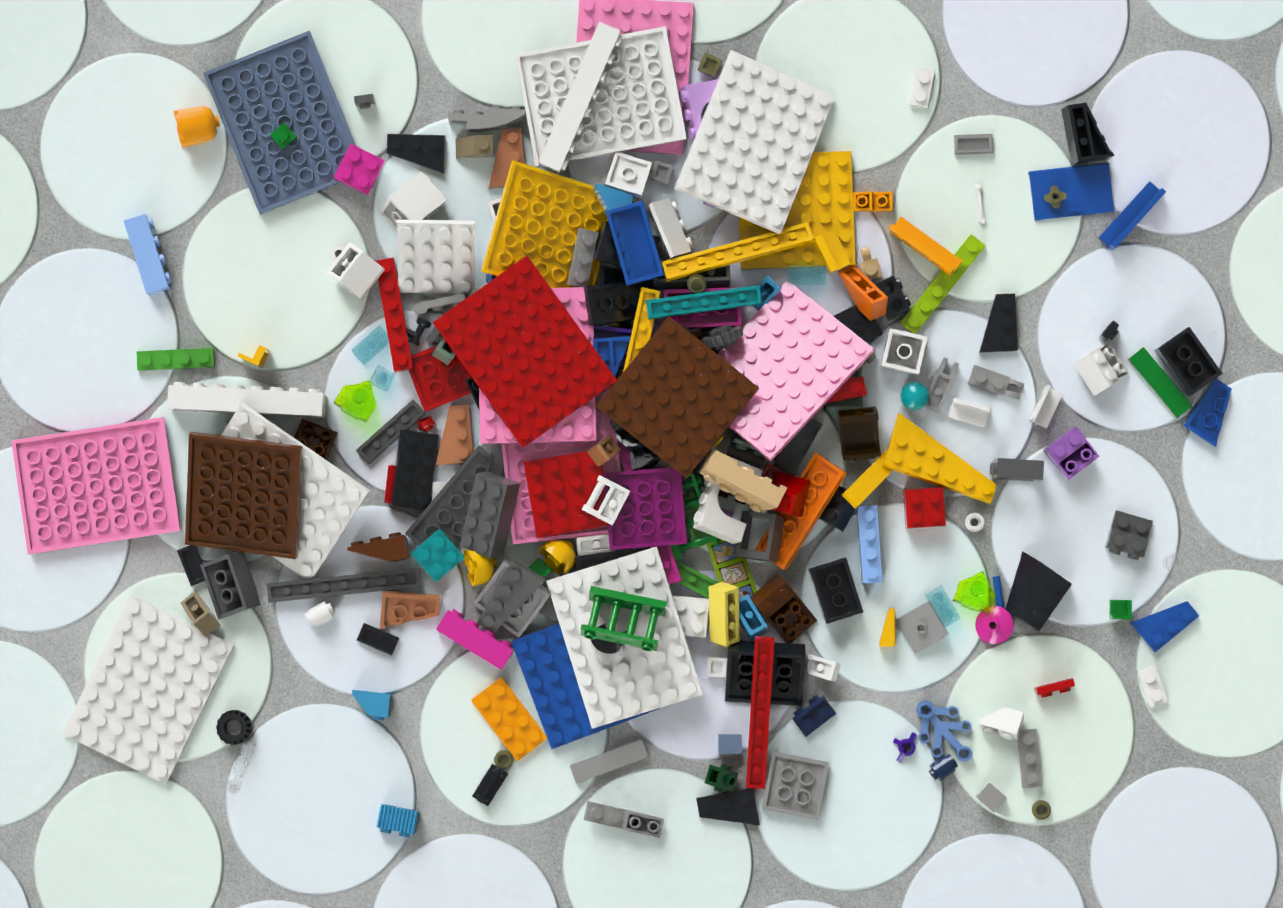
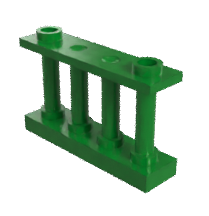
[670,472,722,560]
[580,586,667,652]

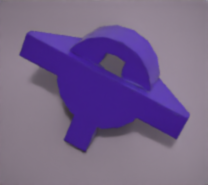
[893,732,916,762]

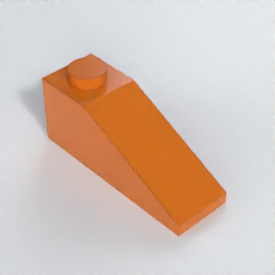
[838,265,888,321]

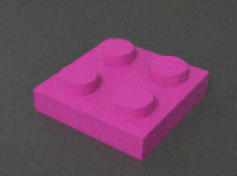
[333,144,385,195]

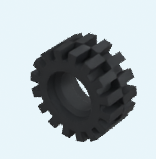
[216,710,252,745]

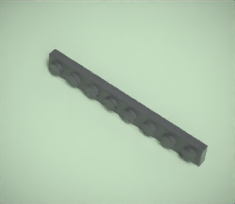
[267,568,422,603]

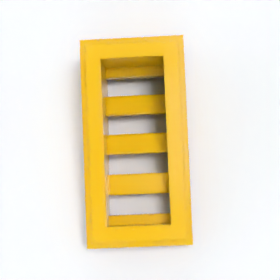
[879,608,896,647]

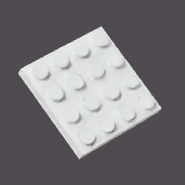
[397,220,475,294]

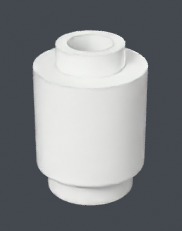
[305,601,335,627]

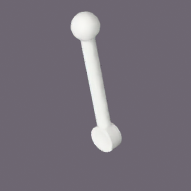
[975,184,986,224]

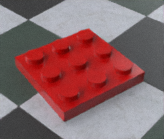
[408,345,471,412]

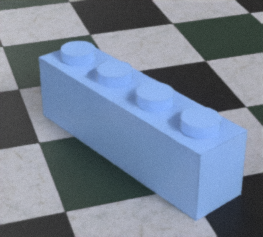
[124,214,172,295]
[856,505,882,584]

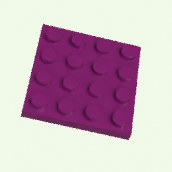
[604,467,687,550]

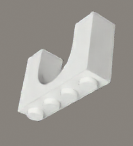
[693,456,762,544]

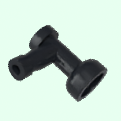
[406,316,432,346]

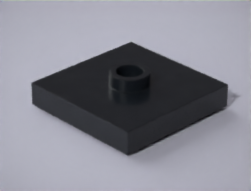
[834,305,883,342]

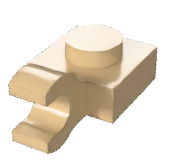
[858,247,882,280]

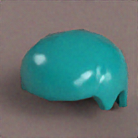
[900,381,929,410]

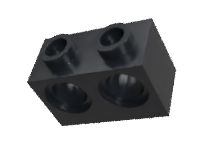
[875,275,911,321]

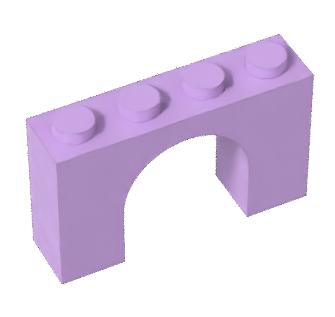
[680,80,718,141]

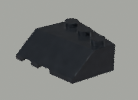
[1005,551,1072,631]

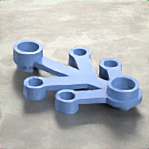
[916,701,972,762]

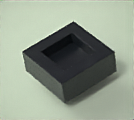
[1099,320,1119,341]

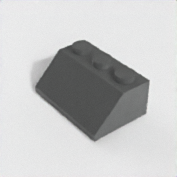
[200,552,261,620]

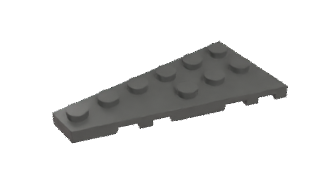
[405,445,494,548]

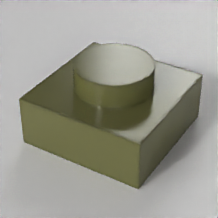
[697,52,723,78]

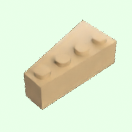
[698,450,787,512]

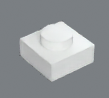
[707,657,727,678]

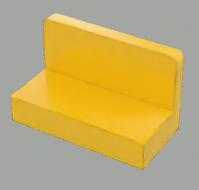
[814,230,850,274]
[238,345,270,368]

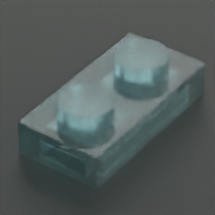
[787,265,826,285]
[351,325,389,365]
[925,585,961,628]

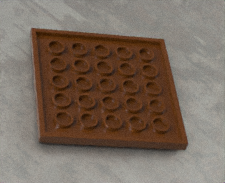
[596,316,760,479]
[185,432,303,559]

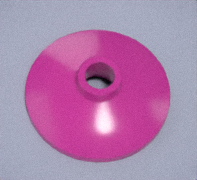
[975,606,1014,644]

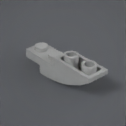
[448,105,526,132]
[583,801,664,838]

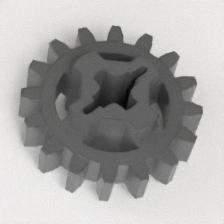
[701,324,744,351]

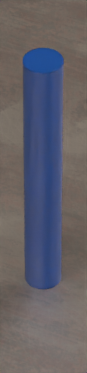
[992,576,1005,609]

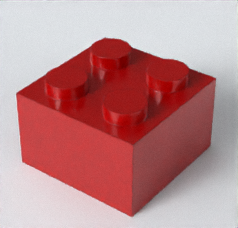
[903,487,946,529]

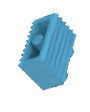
[376,804,420,837]

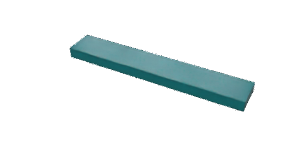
[645,285,762,319]

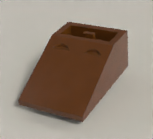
[294,419,338,460]
[347,532,411,562]
[750,574,818,643]

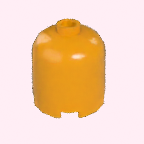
[173,106,220,148]

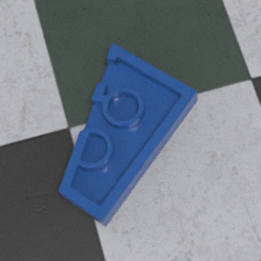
[1183,378,1232,447]
[1130,601,1199,652]

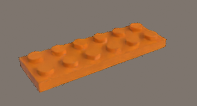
[755,452,847,570]

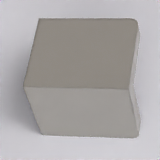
[975,783,1007,812]

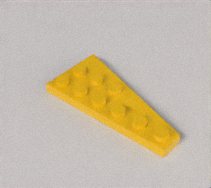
[882,413,996,504]

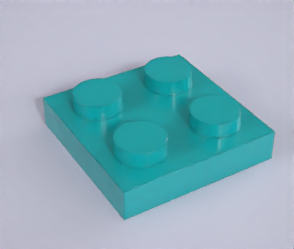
[411,528,465,582]

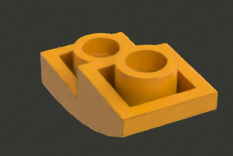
[853,191,894,212]

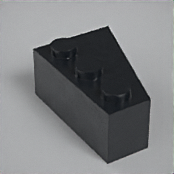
[1061,102,1115,165]
[773,418,823,476]

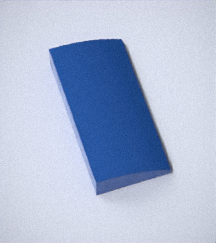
[605,201,664,285]

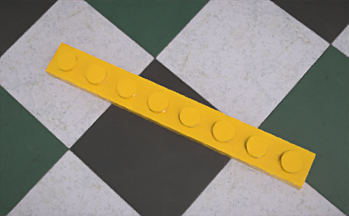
[661,222,814,282]

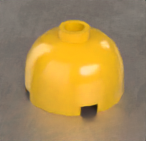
[538,539,576,575]
[464,549,497,586]

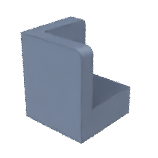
[718,734,742,754]

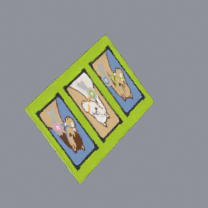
[706,540,757,599]

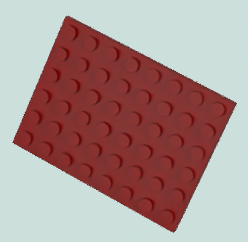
[433,256,617,448]

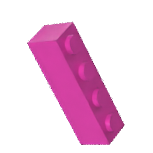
[436,609,514,670]

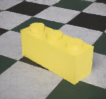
[709,582,740,646]

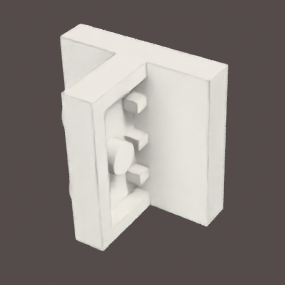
[605,152,652,199]

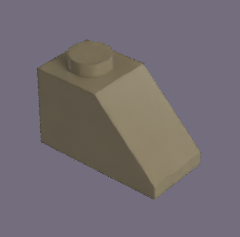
[455,135,494,158]
[181,591,220,637]

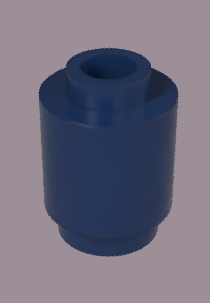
[929,754,958,781]

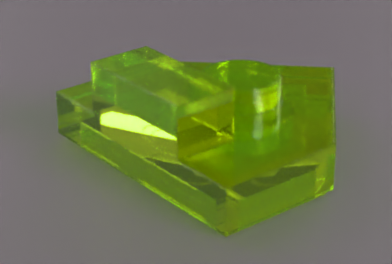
[333,380,376,423]
[953,571,995,614]

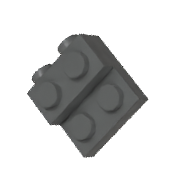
[1105,510,1153,560]

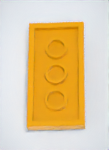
[471,677,547,761]

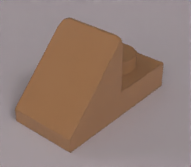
[587,435,621,466]

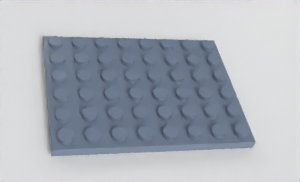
[203,31,356,215]

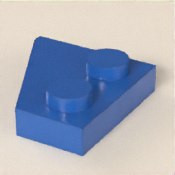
[593,336,630,376]

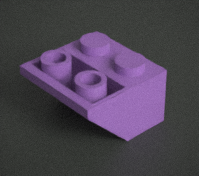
[1043,426,1100,480]

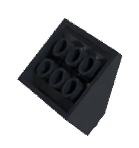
[725,640,806,706]

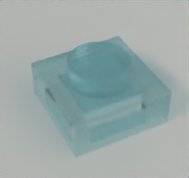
[369,365,396,391]

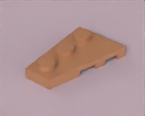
[489,128,525,189]
[436,405,473,466]
[380,591,440,629]

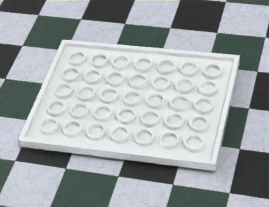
[515,26,687,167]
[674,50,835,234]
[184,403,370,579]
[546,546,703,729]
[62,595,234,784]

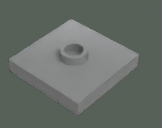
[896,601,949,653]

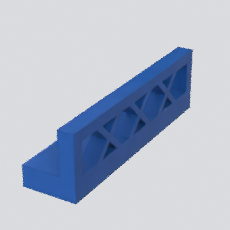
[1098,181,1166,251]

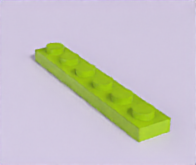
[899,234,986,334]

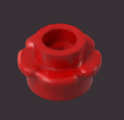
[417,416,436,432]

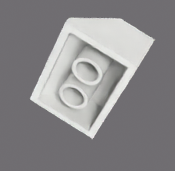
[648,198,693,260]

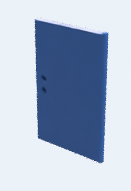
[1028,163,1114,221]

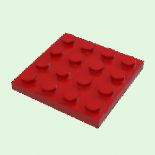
[523,451,608,538]

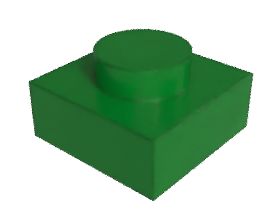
[270,123,297,150]

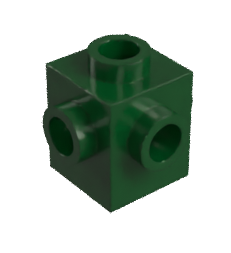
[705,764,738,793]

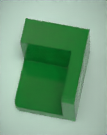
[528,558,552,578]
[1109,600,1132,619]

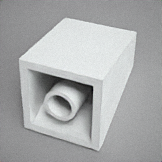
[379,171,447,231]

